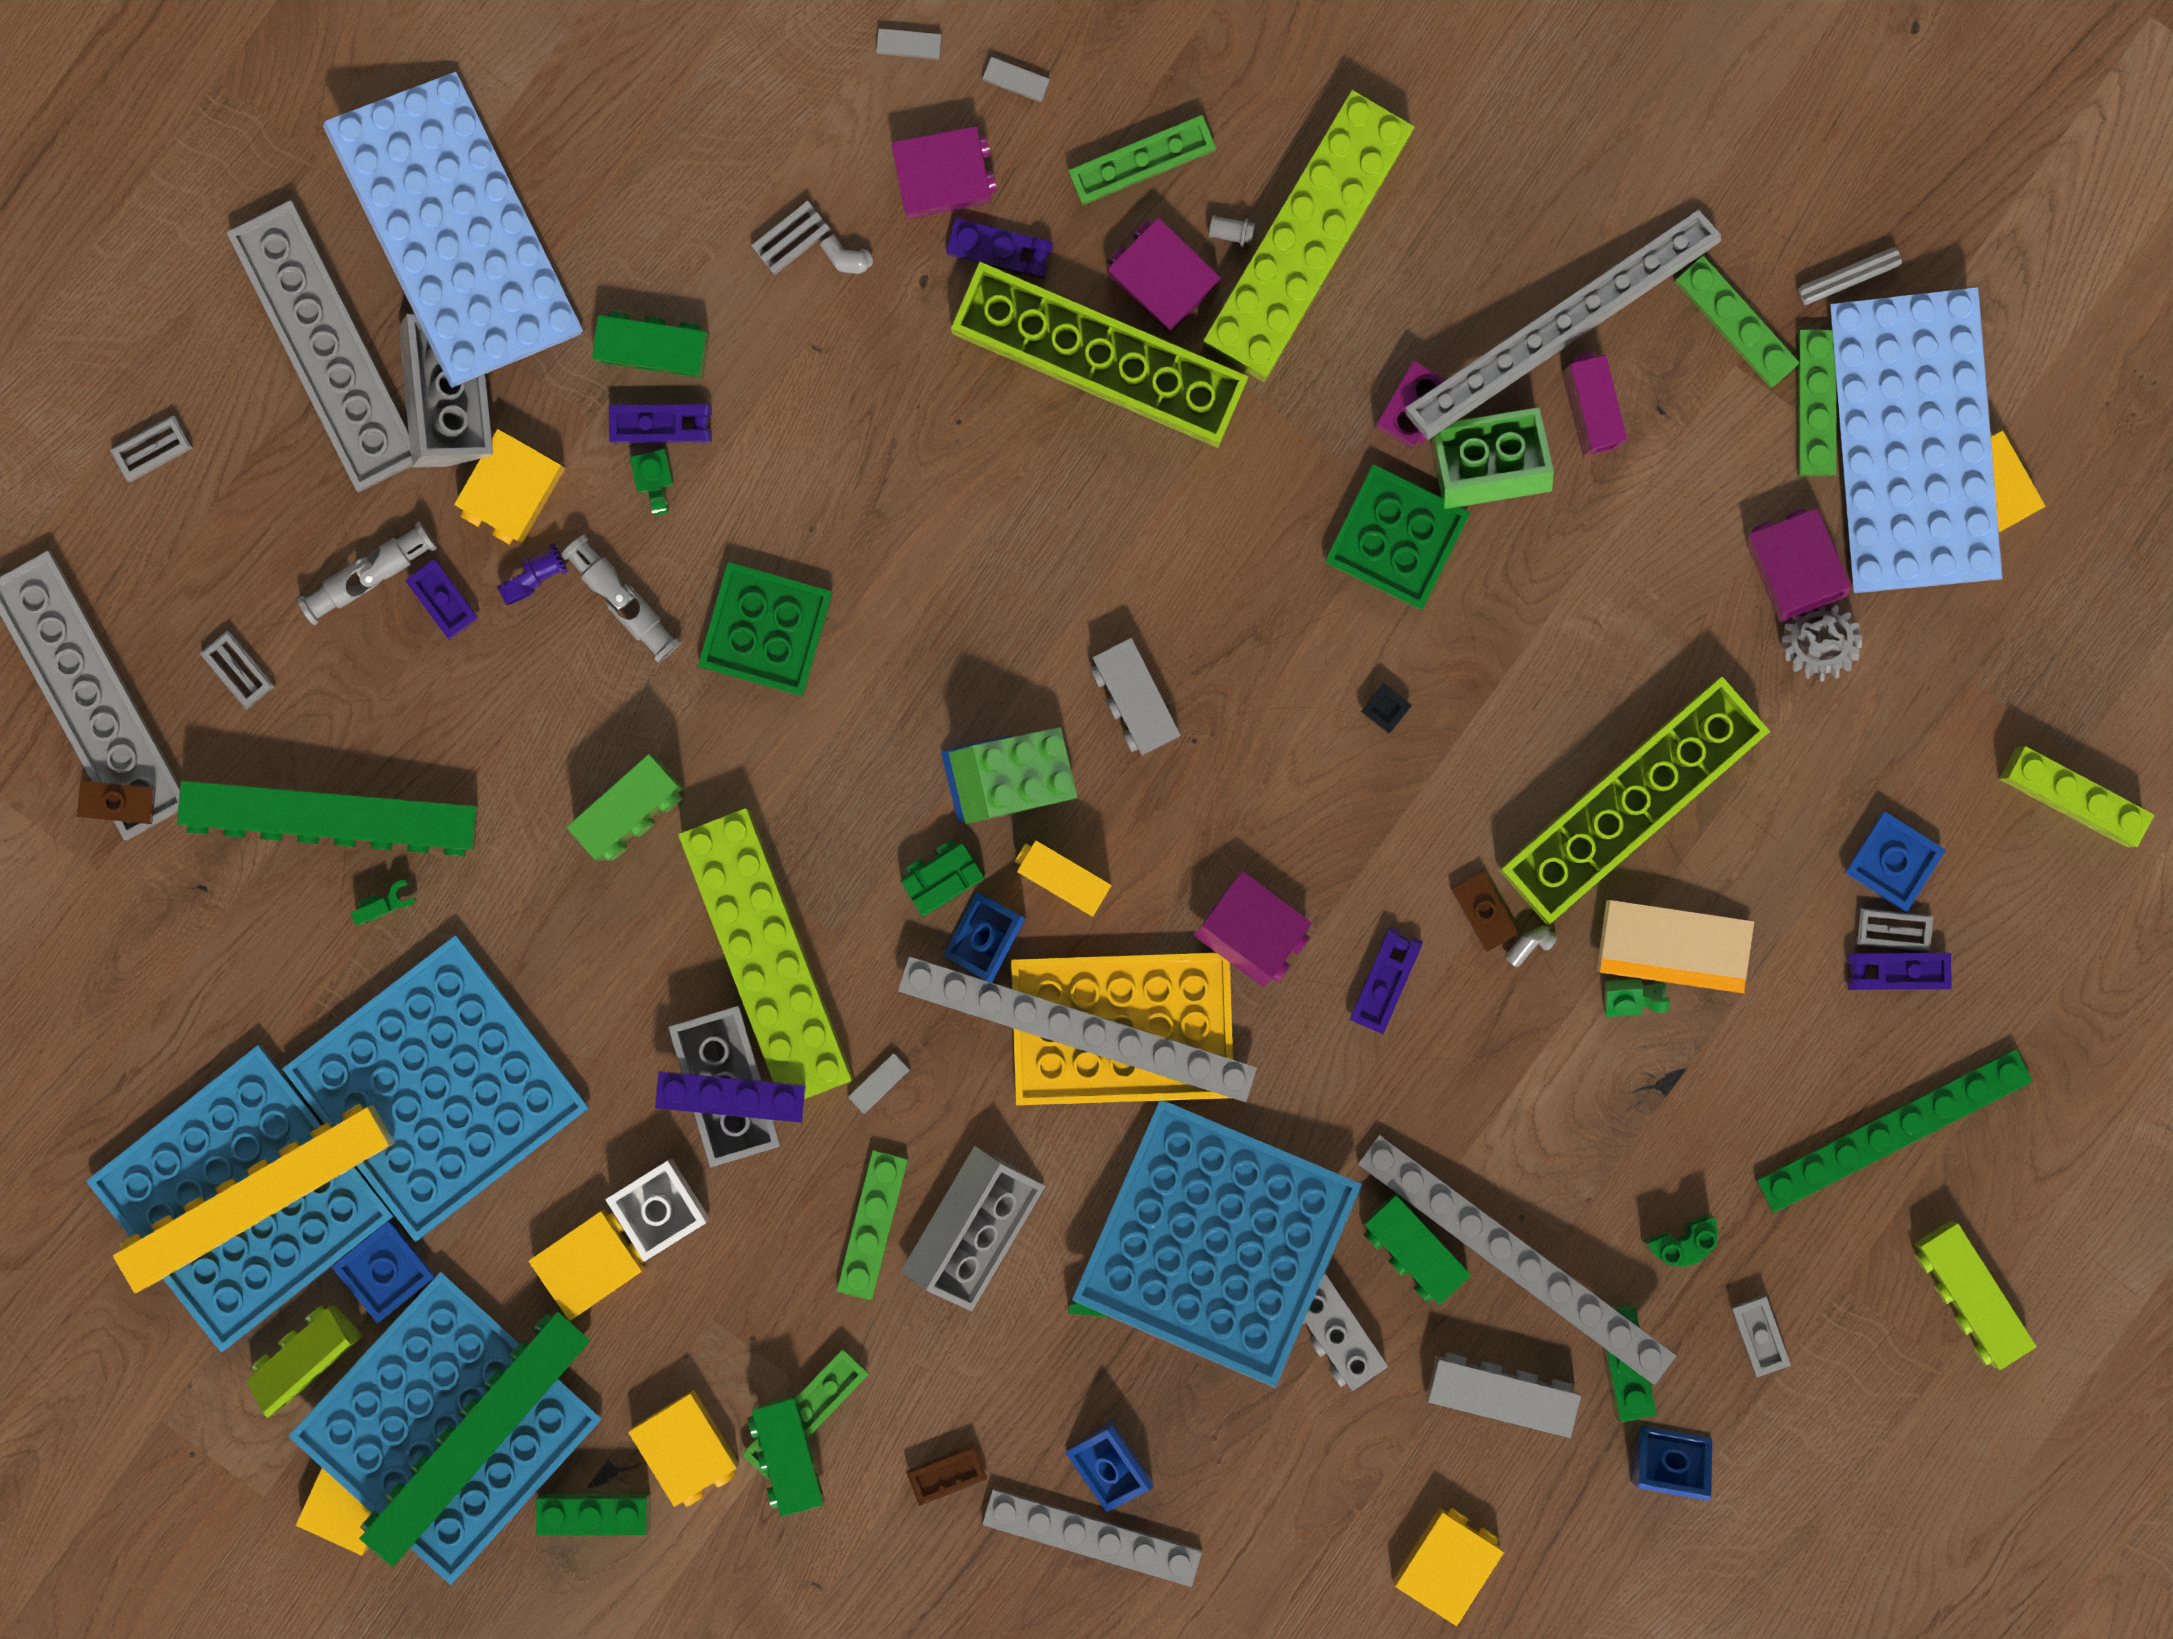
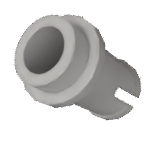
[1209,215,1256,247]

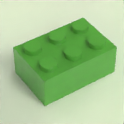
[1431,407,1554,509]
[949,727,1078,824]
[566,754,685,861]

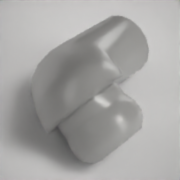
[820,235,873,274]
[1505,925,1558,967]

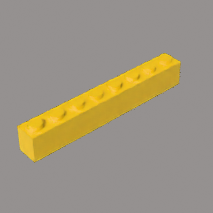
[113,1104,395,1294]

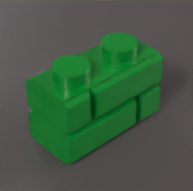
[900,839,985,917]

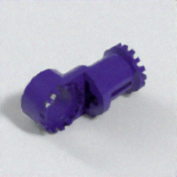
[497,543,569,605]

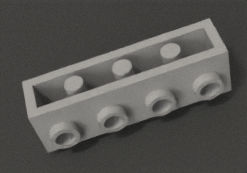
[1303,1274,1388,1391]
[1425,1352,1581,1438]

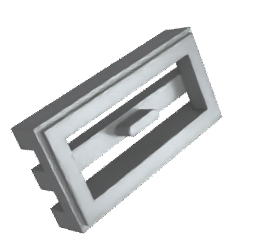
[751,201,831,276]
[110,415,193,483]
[200,630,276,710]
[1855,908,1934,952]

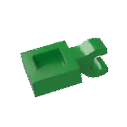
[629,449,674,516]
[350,880,417,926]
[1604,979,1670,1017]

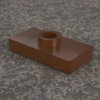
[77,781,156,824]
[1451,871,1518,952]
[906,1444,987,1506]

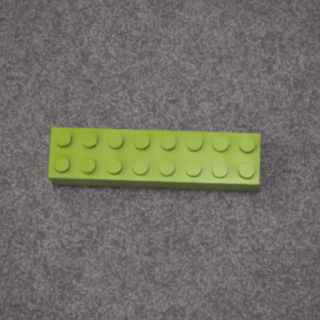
[1203,90,1415,383]
[951,262,1249,448]
[1498,676,1770,924]
[678,808,854,1099]

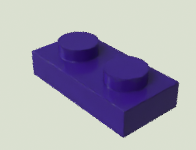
[405,559,479,640]

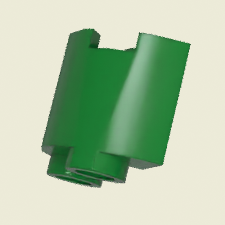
[1642,1213,1718,1267]

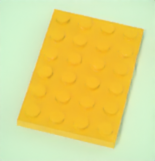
[1011,953,1233,1105]

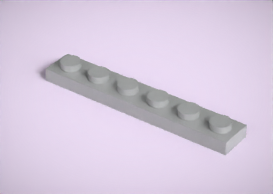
[982,1488,1202,1587]

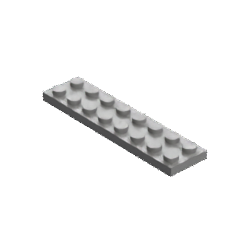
[226,200,412,493]
[0,551,180,840]

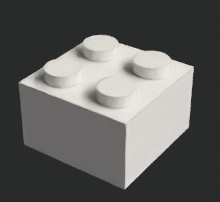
[605,1158,710,1262]

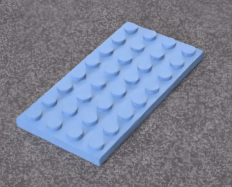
[323,72,583,388]
[1830,287,2003,593]

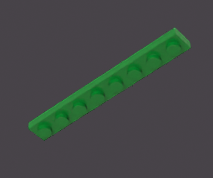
[1755,1049,2033,1213]

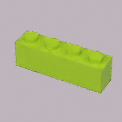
[1999,746,2154,848]
[1914,1220,2037,1370]

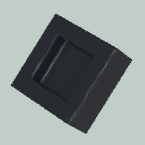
[1360,683,1412,734]

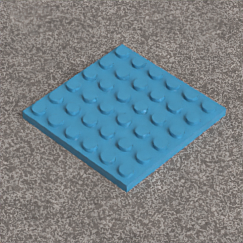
[283,935,590,1242]
[86,1045,395,1353]
[1072,1100,1362,1388]
[288,1272,602,1585]

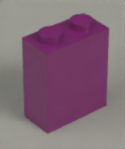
[891,126,997,220]
[1107,218,1221,335]
[1562,351,1627,457]
[1746,508,1851,622]
[1193,871,1312,988]

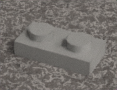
[1730,1295,1791,1377]

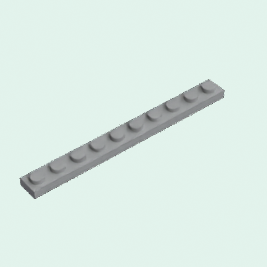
[1405,210,1721,440]
[898,956,1257,1102]
[1358,1135,1676,1385]

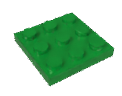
[1324,464,1471,611]
[698,562,833,697]

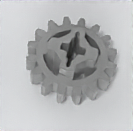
[1782,605,1862,681]

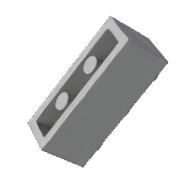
[1089,638,1181,756]

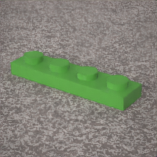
[1068,115,1216,206]
[1674,256,1800,389]
[1797,330,1836,476]
[837,1149,908,1301]
[742,1348,869,1480]

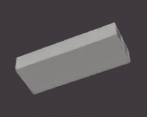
[876,28,942,60]
[982,57,1050,103]
[848,1053,910,1114]

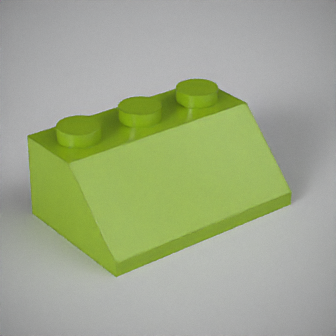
[246,1304,363,1418]

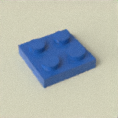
[1843,811,1946,912]
[332,1220,436,1324]

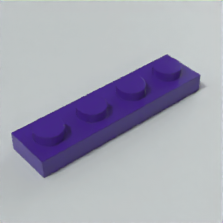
[655,1071,806,1123]

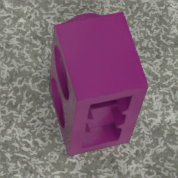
[1375,361,1447,449]

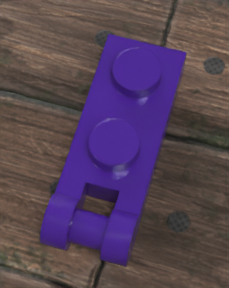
[946,218,1053,279]
[609,404,712,443]
[1349,927,1423,1034]
[1847,953,1952,990]

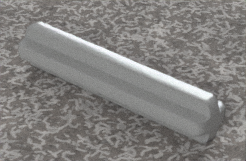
[1798,247,1902,305]

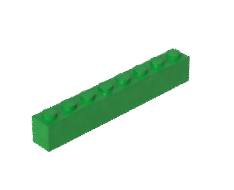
[177,781,478,857]
[359,1312,591,1568]

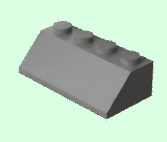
[398,314,493,468]
[668,1006,781,1168]
[900,1146,1046,1311]

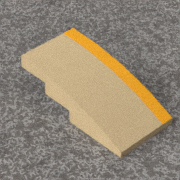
[1596,900,1754,993]

